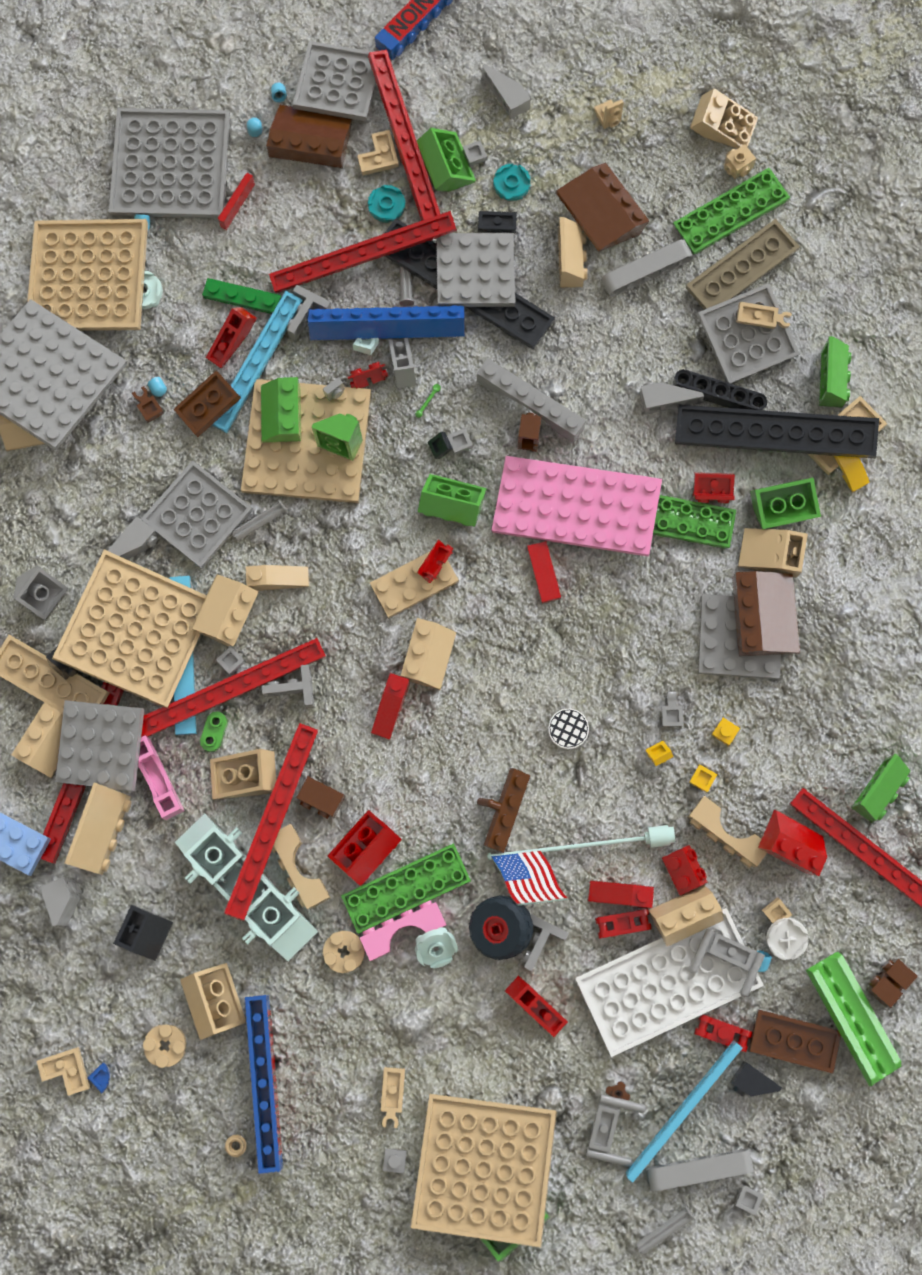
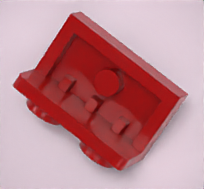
[693,472,735,503]
[662,845,707,895]

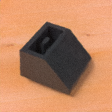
[113,905,174,961]

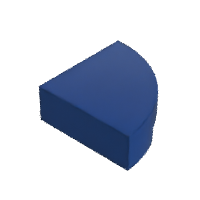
[88,1062,110,1093]

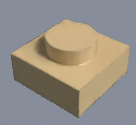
[762,897,792,924]

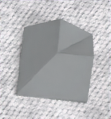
[13,565,68,620]

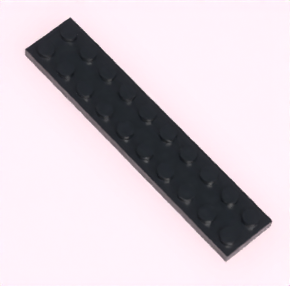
[384,218,555,350]
[675,405,879,459]

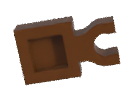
[132,386,164,423]

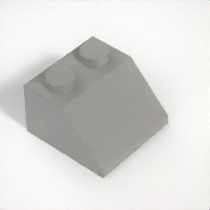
[40,877,81,928]

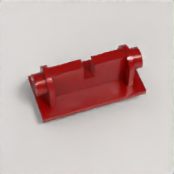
[347,361,389,389]
[417,540,453,583]

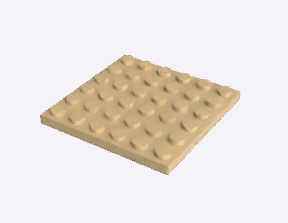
[27,219,148,331]
[241,379,371,503]
[52,550,207,708]
[411,1094,557,1247]

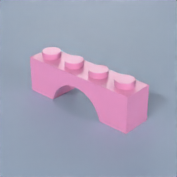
[138,735,185,820]
[360,900,447,961]

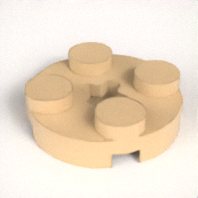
[323,931,365,973]
[143,1024,187,1068]

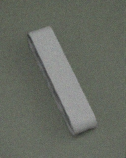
[601,239,694,297]
[646,1149,754,1191]

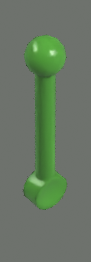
[415,384,441,418]

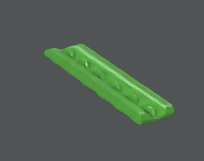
[673,168,790,254]
[653,495,737,548]
[341,843,471,934]
[806,951,901,1087]

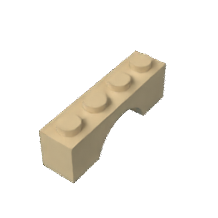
[687,796,767,868]
[272,824,331,910]

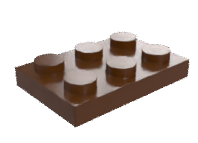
[173,370,241,437]

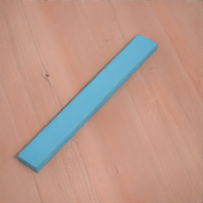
[212,291,303,433]
[169,576,197,735]
[626,1041,742,1182]

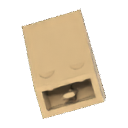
[690,88,758,148]
[738,528,808,578]

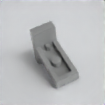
[287,285,332,340]
[262,665,315,708]
[522,914,569,971]

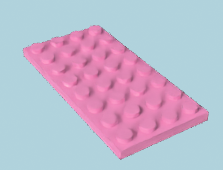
[492,456,662,557]

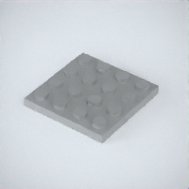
[293,41,376,121]
[437,233,515,307]
[697,283,800,384]
[141,460,253,569]
[698,594,781,680]
[55,700,144,791]

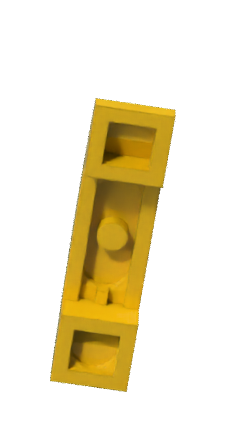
[834,456,870,492]

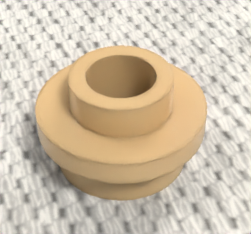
[225,1135,247,1157]

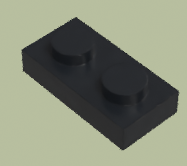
[478,211,517,233]

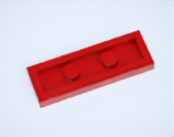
[218,173,255,230]
[527,541,561,603]

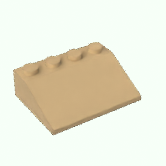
[65,783,132,875]

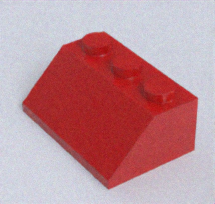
[327,810,402,886]
[758,810,827,876]

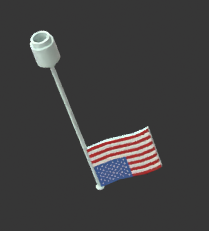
[487,825,675,906]

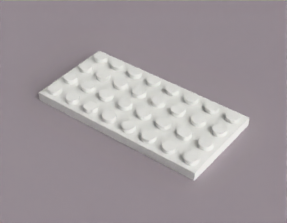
[575,908,764,1057]

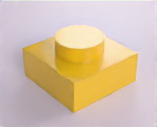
[711,717,740,746]
[645,741,674,766]
[689,764,718,793]

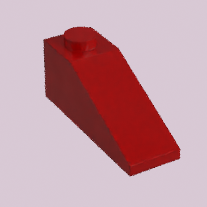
[206,308,257,368]
[371,673,411,740]
[588,880,654,909]
[505,975,568,1037]

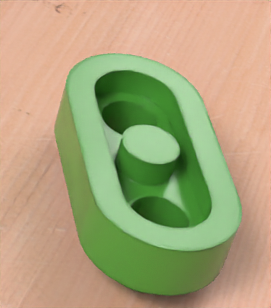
[200,712,228,752]

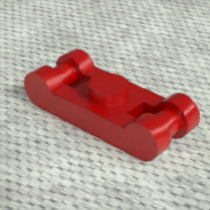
[595,909,652,939]
[694,1014,753,1052]

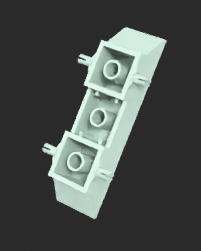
[175,814,318,961]

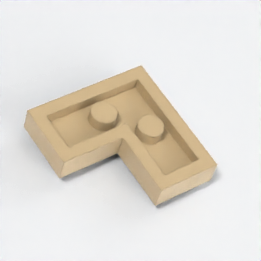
[357,130,399,176]
[37,1047,90,1096]

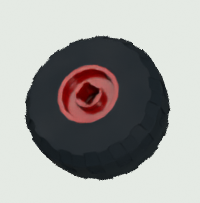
[469,895,533,960]

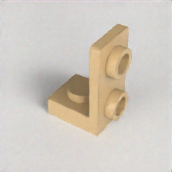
[594,99,624,129]

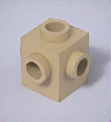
[724,144,756,179]

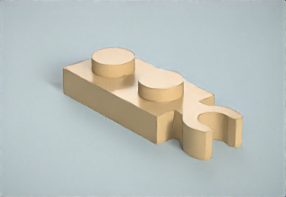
[736,302,792,329]
[380,1067,405,1128]

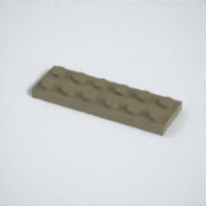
[686,219,800,310]

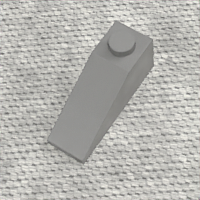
[482,64,532,119]
[388,338,416,388]
[639,382,704,415]
[108,516,159,559]

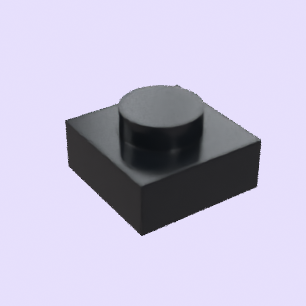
[428,432,453,459]

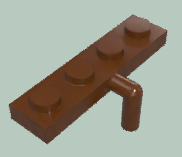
[477,768,531,853]

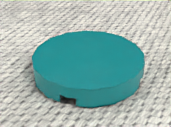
[493,164,531,201]
[368,185,406,223]

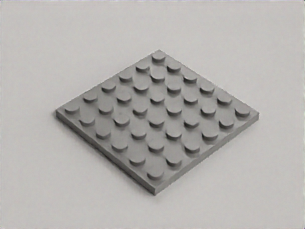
[109,108,230,218]
[0,299,127,450]

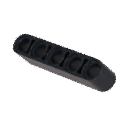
[673,369,768,410]

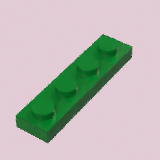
[202,278,282,314]

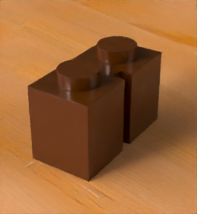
[518,413,541,452]
[296,776,346,819]
[867,959,918,1008]

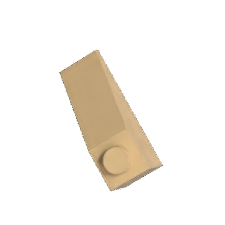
[246,565,309,591]

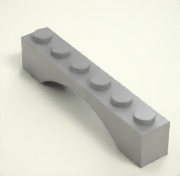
[477,358,586,443]

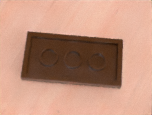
[749,1009,841,1074]

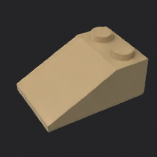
[210,749,276,800]

